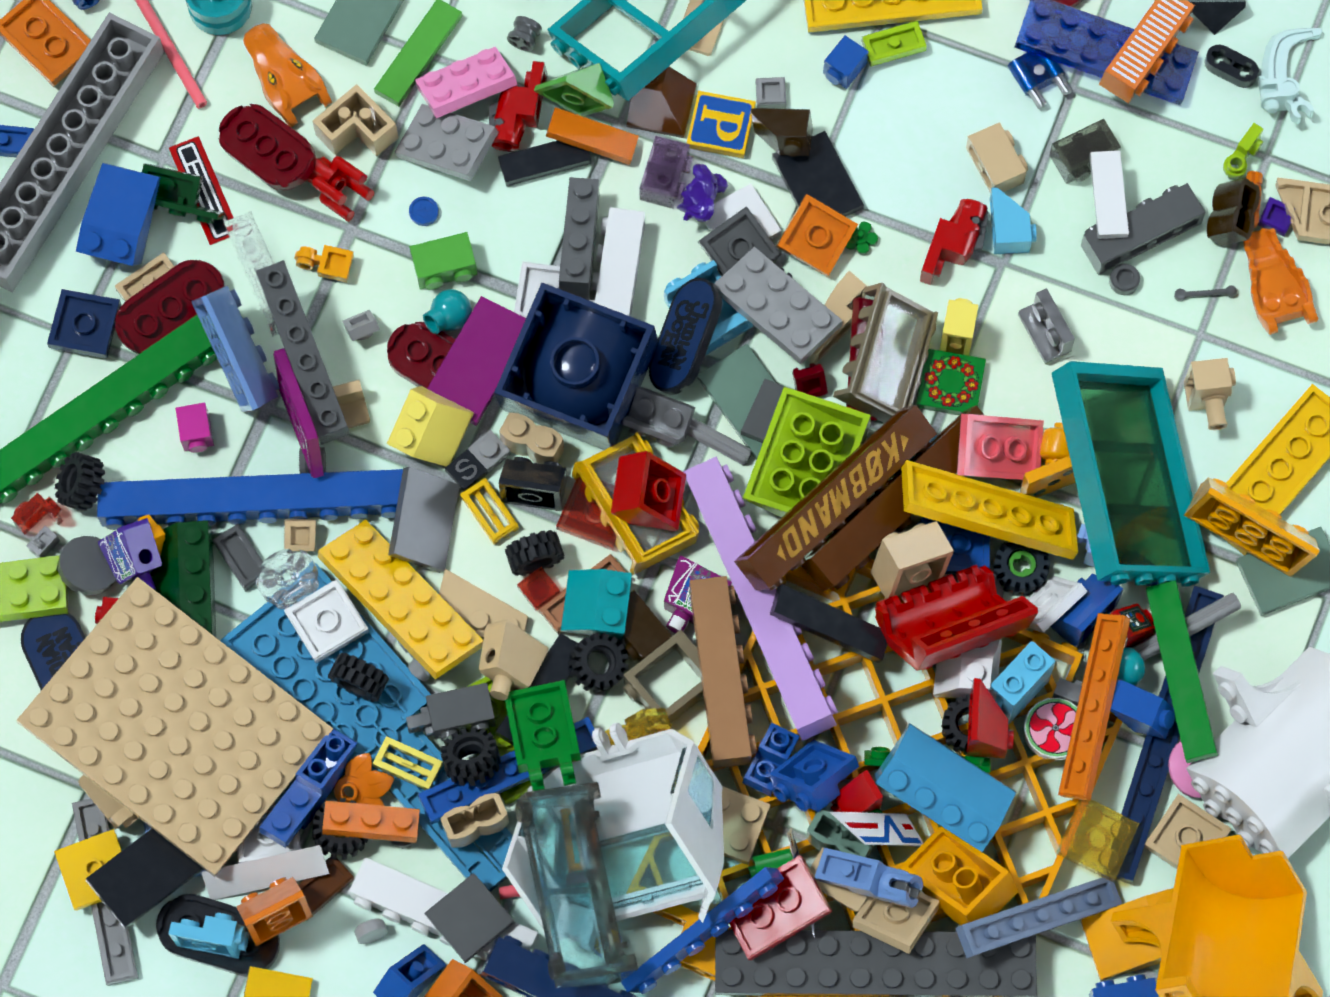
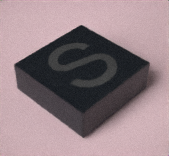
[445,449,488,491]

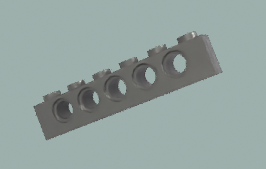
[255,260,350,445]

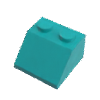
[561,569,632,640]

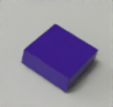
[1258,197,1295,237]

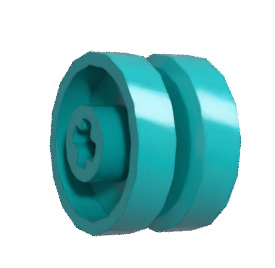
[185,0,252,35]

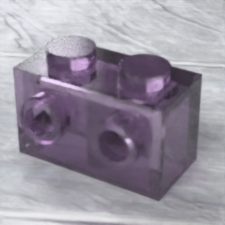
[639,136,694,209]

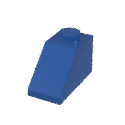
[1110,679,1175,739]
[373,944,446,997]

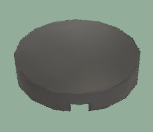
[58,536,116,595]

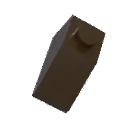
[751,108,813,156]
[624,590,672,662]

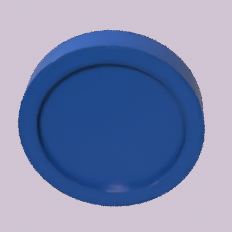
[409,196,439,226]

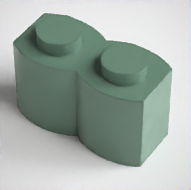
[806,810,873,858]

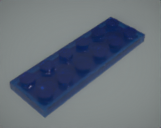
[1014,0,1199,106]

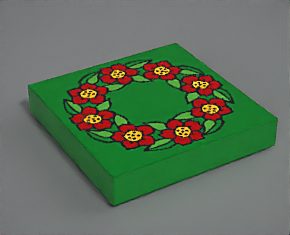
[916,349,986,415]

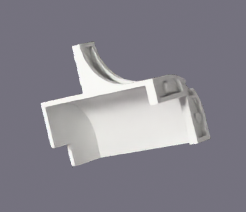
[1186,647,1330,858]

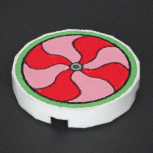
[1024,698,1077,760]

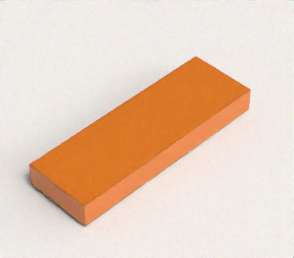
[546,107,639,165]

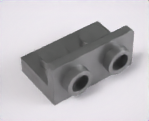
[1018,288,1075,363]
[622,386,696,447]

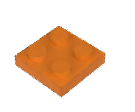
[776,194,858,277]

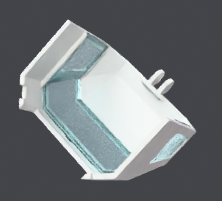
[502,722,724,952]

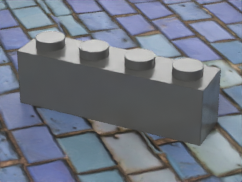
[559,177,600,300]
[1081,183,1206,275]

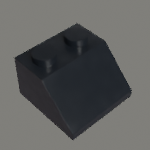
[498,457,567,511]

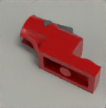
[489,61,548,152]
[920,199,989,285]

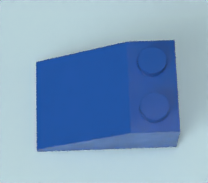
[75,163,161,266]

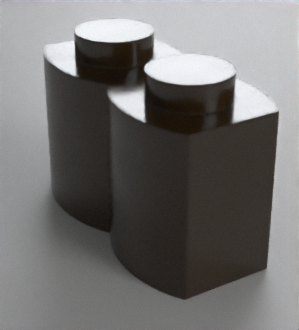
[1207,178,1260,246]

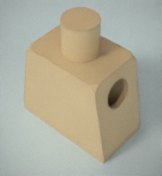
[479,620,549,700]

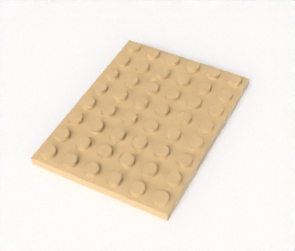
[16,577,333,877]

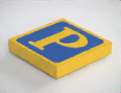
[686,91,756,158]

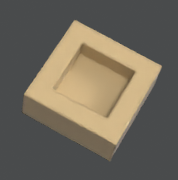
[284,519,316,551]

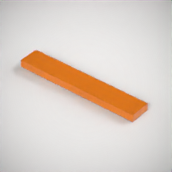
[1058,613,1130,801]

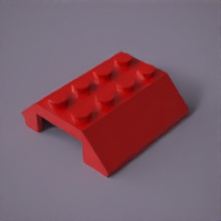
[875,565,1038,671]

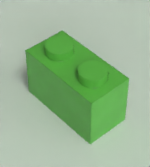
[409,232,478,290]

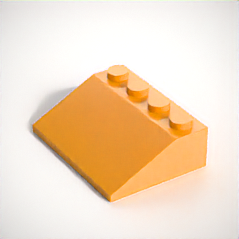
[1184,477,1320,577]

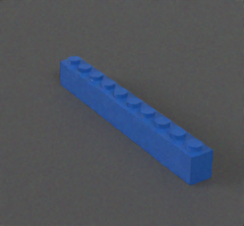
[97,469,403,530]

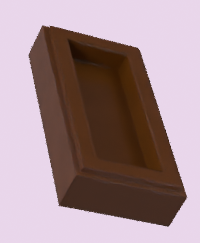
[298,857,355,921]

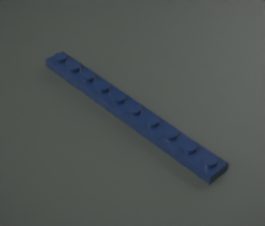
[1102,585,1224,884]

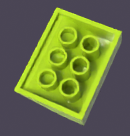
[743,387,871,536]

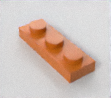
[322,800,420,843]

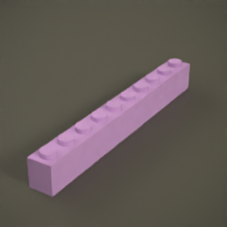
[683,456,838,741]

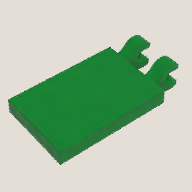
[505,680,581,793]

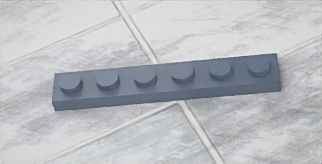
[955,874,1122,958]

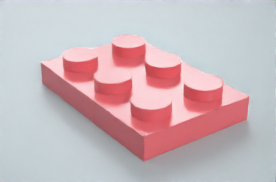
[957,414,1044,480]

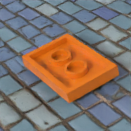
[0,0,91,87]

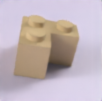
[312,84,399,157]

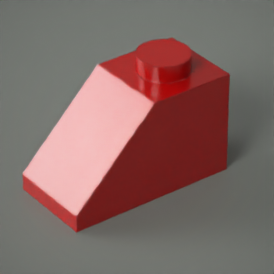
[830,770,883,813]

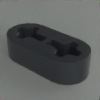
[1204,44,1259,88]

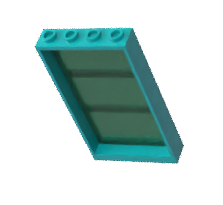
[1051,361,1211,587]

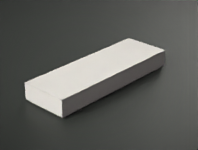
[1089,150,1129,239]

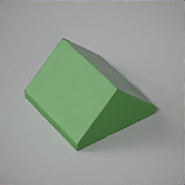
[534,63,614,116]

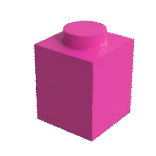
[175,402,214,453]

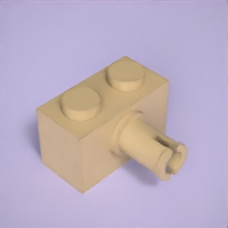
[1184,358,1236,430]

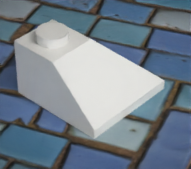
[933,639,1002,700]

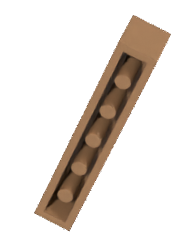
[689,576,757,768]

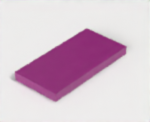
[427,296,526,426]
[273,348,324,478]

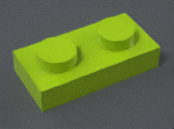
[861,20,927,67]

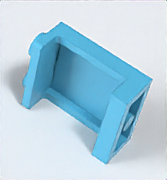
[664,260,753,356]
[991,642,1056,725]

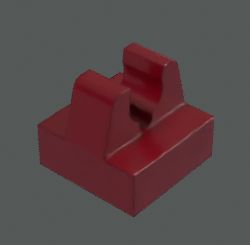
[792,363,828,397]

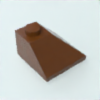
[626,66,697,138]

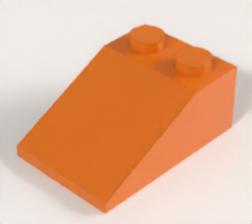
[236,877,313,946]

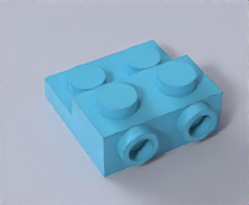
[169,913,249,959]

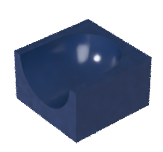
[494,282,659,450]

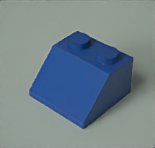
[1050,573,1123,648]

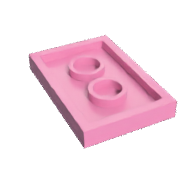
[415,47,518,118]

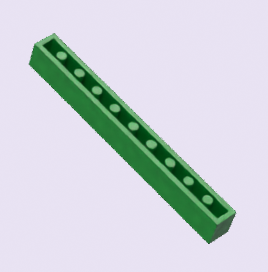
[0,315,217,504]

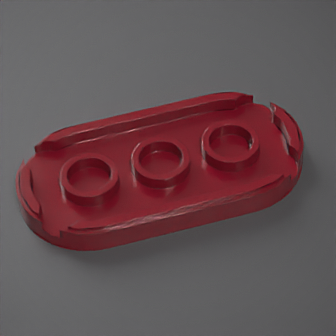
[218,104,316,190]
[115,260,225,354]
[387,322,456,388]

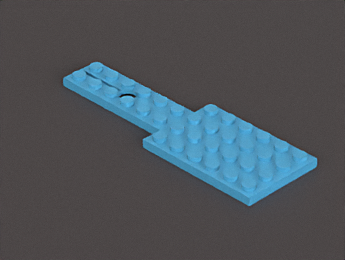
[220,563,513,892]

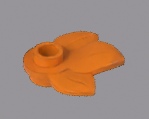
[334,753,394,806]

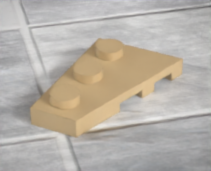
[439,569,528,640]

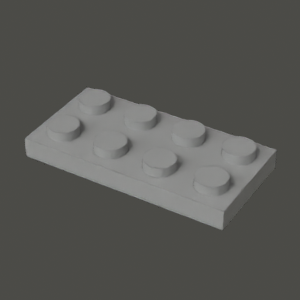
[714,247,842,365]

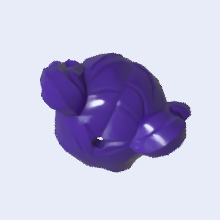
[677,164,729,222]

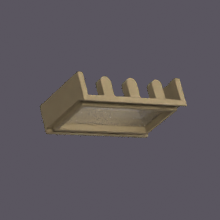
[833,283,939,423]

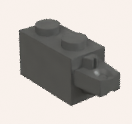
[406,683,496,741]

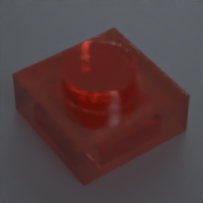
[517,567,560,611]

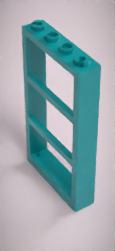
[547,0,747,101]

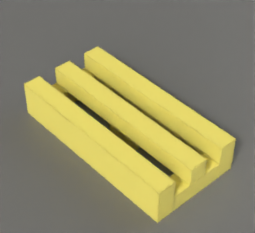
[372,736,443,790]

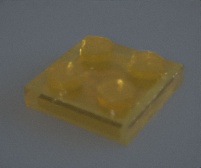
[1056,799,1139,882]

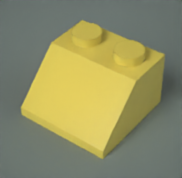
[386,386,474,467]

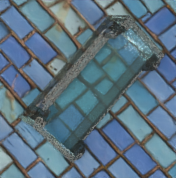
[515,782,638,988]

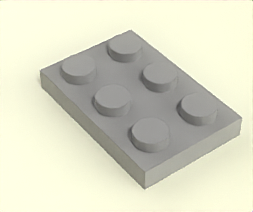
[395,104,498,181]

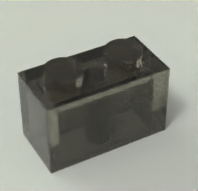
[1049,119,1121,184]

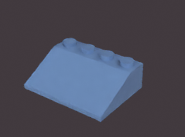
[191,285,280,412]

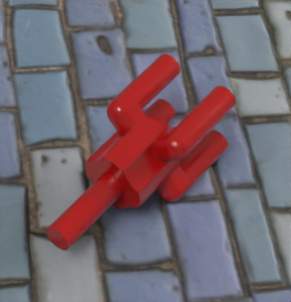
[307,156,375,221]

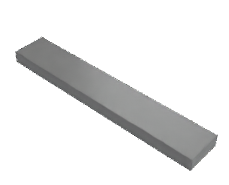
[72,799,138,986]

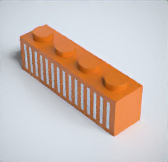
[1099,0,1195,104]

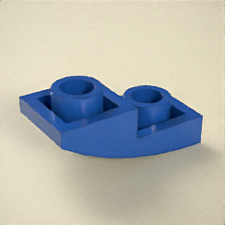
[742,723,800,797]

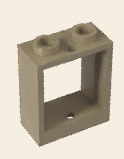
[623,630,704,729]

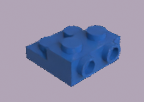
[769,739,859,812]

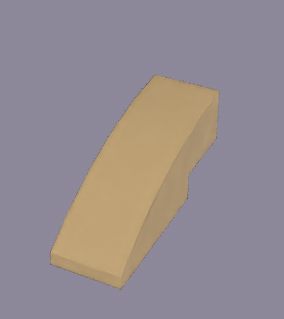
[810,271,867,364]

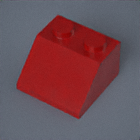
[611,451,686,531]

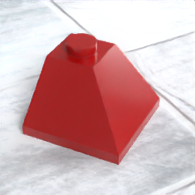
[967,678,1014,759]

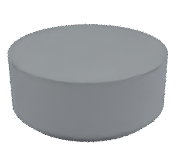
[354,918,388,944]

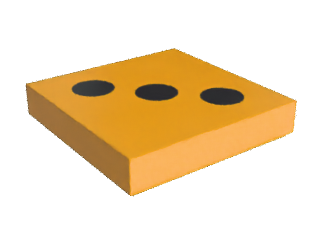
[1020,455,1076,498]

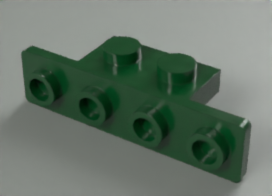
[142,163,225,224]

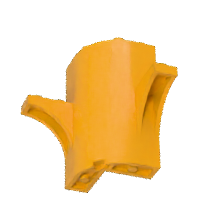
[1111,835,1323,997]

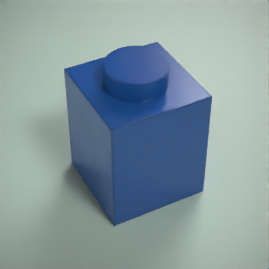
[823,35,869,89]

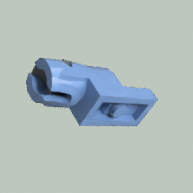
[814,848,923,908]

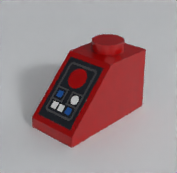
[1110,603,1155,648]

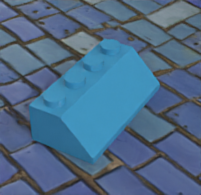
[875,723,1016,852]

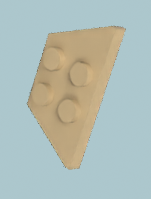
[1275,177,1330,245]

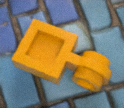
[294,245,354,283]

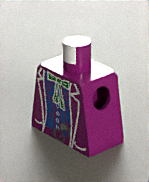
[664,555,732,634]

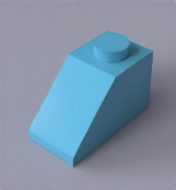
[989,188,1037,254]

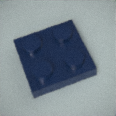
[47,289,121,359]

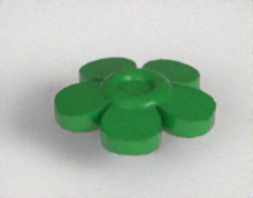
[846,221,878,254]

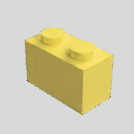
[940,298,979,356]

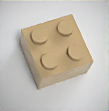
[871,521,954,599]

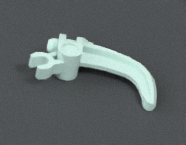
[1259,28,1322,125]

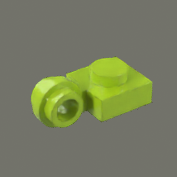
[1223,123,1264,179]

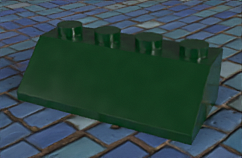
[152,520,216,637]

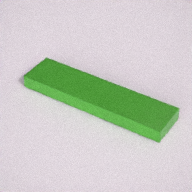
[374,0,463,107]

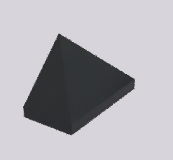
[1187,0,1246,35]

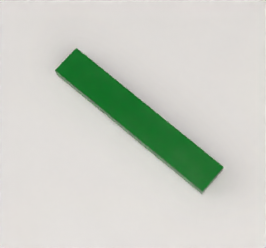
[1146,580,1218,764]

